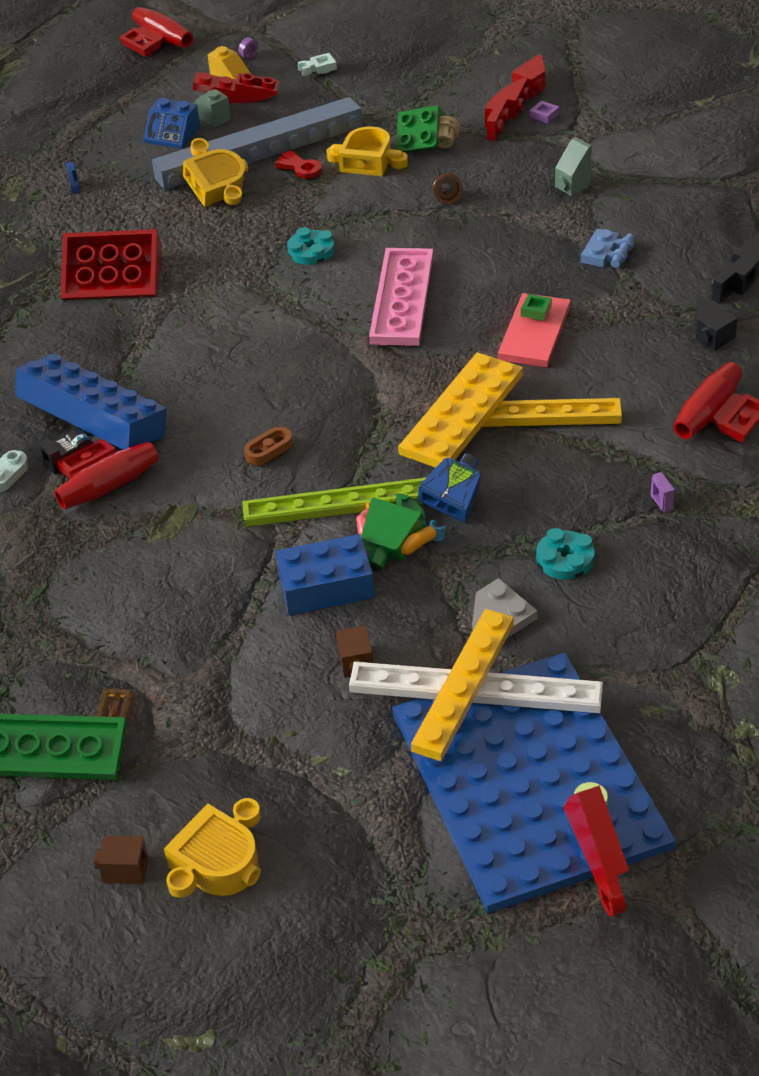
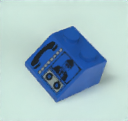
[143,98,201,149]

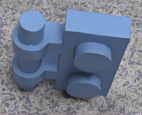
[581,229,635,268]

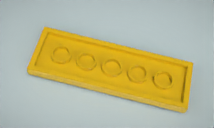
[398,352,523,468]

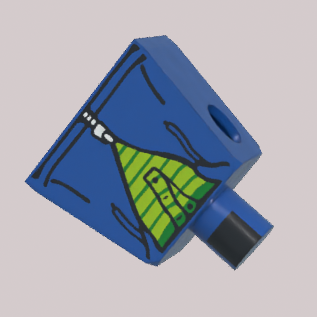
[418,454,481,523]

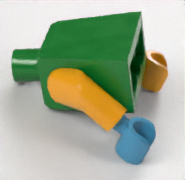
[356,497,446,570]

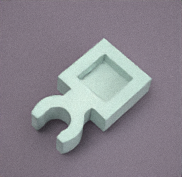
[298,53,337,76]

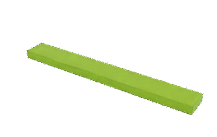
[242,477,427,527]

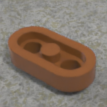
[244,427,293,465]

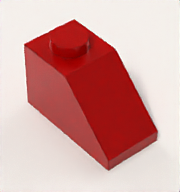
[512,54,546,98]

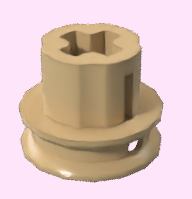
[437,116,460,149]

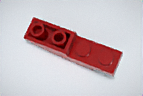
[193,72,279,103]
[485,78,530,141]

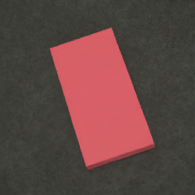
[498,293,571,368]

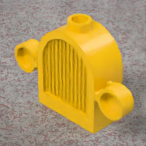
[327,127,408,176]
[183,138,248,207]
[164,798,261,898]

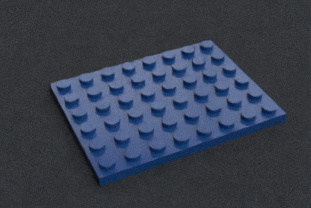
[392,652,676,914]

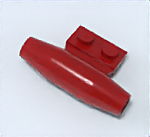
[119,7,193,57]
[673,362,759,443]
[54,439,159,510]

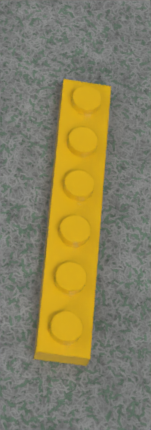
[482,398,622,427]
[411,609,514,761]

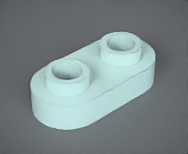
[0,450,29,492]

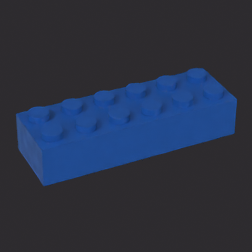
[15,354,167,449]

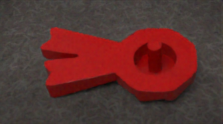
[275,150,322,179]

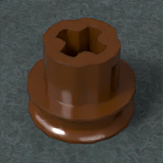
[433,173,463,205]

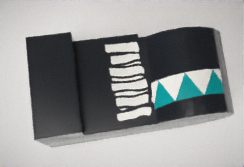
[38,429,93,475]

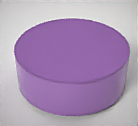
[239,37,258,59]

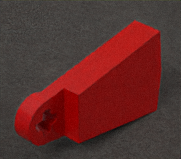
[563,785,629,917]

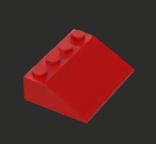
[60,229,162,300]

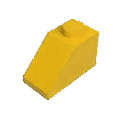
[207,46,251,80]

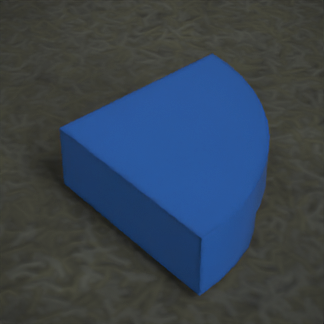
[65,162,80,194]

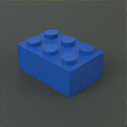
[275,534,375,615]

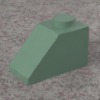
[193,89,231,127]
[555,137,592,196]

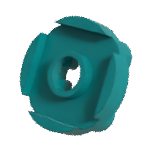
[287,227,335,265]
[536,528,595,580]

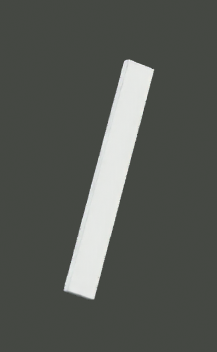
[349,662,603,713]

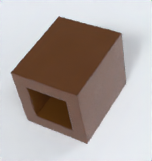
[336,625,373,677]
[94,836,148,884]

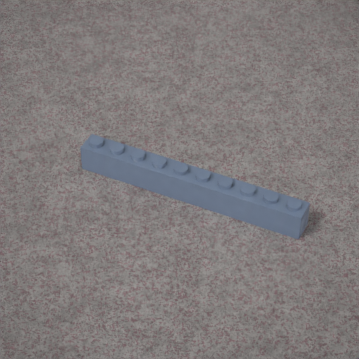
[152,97,362,191]

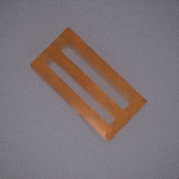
[95,688,134,722]

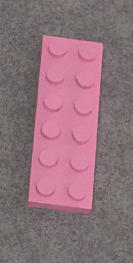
[369,248,433,346]

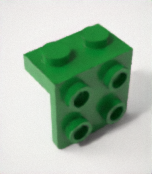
[396,105,447,153]

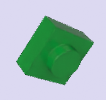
[521,294,552,321]

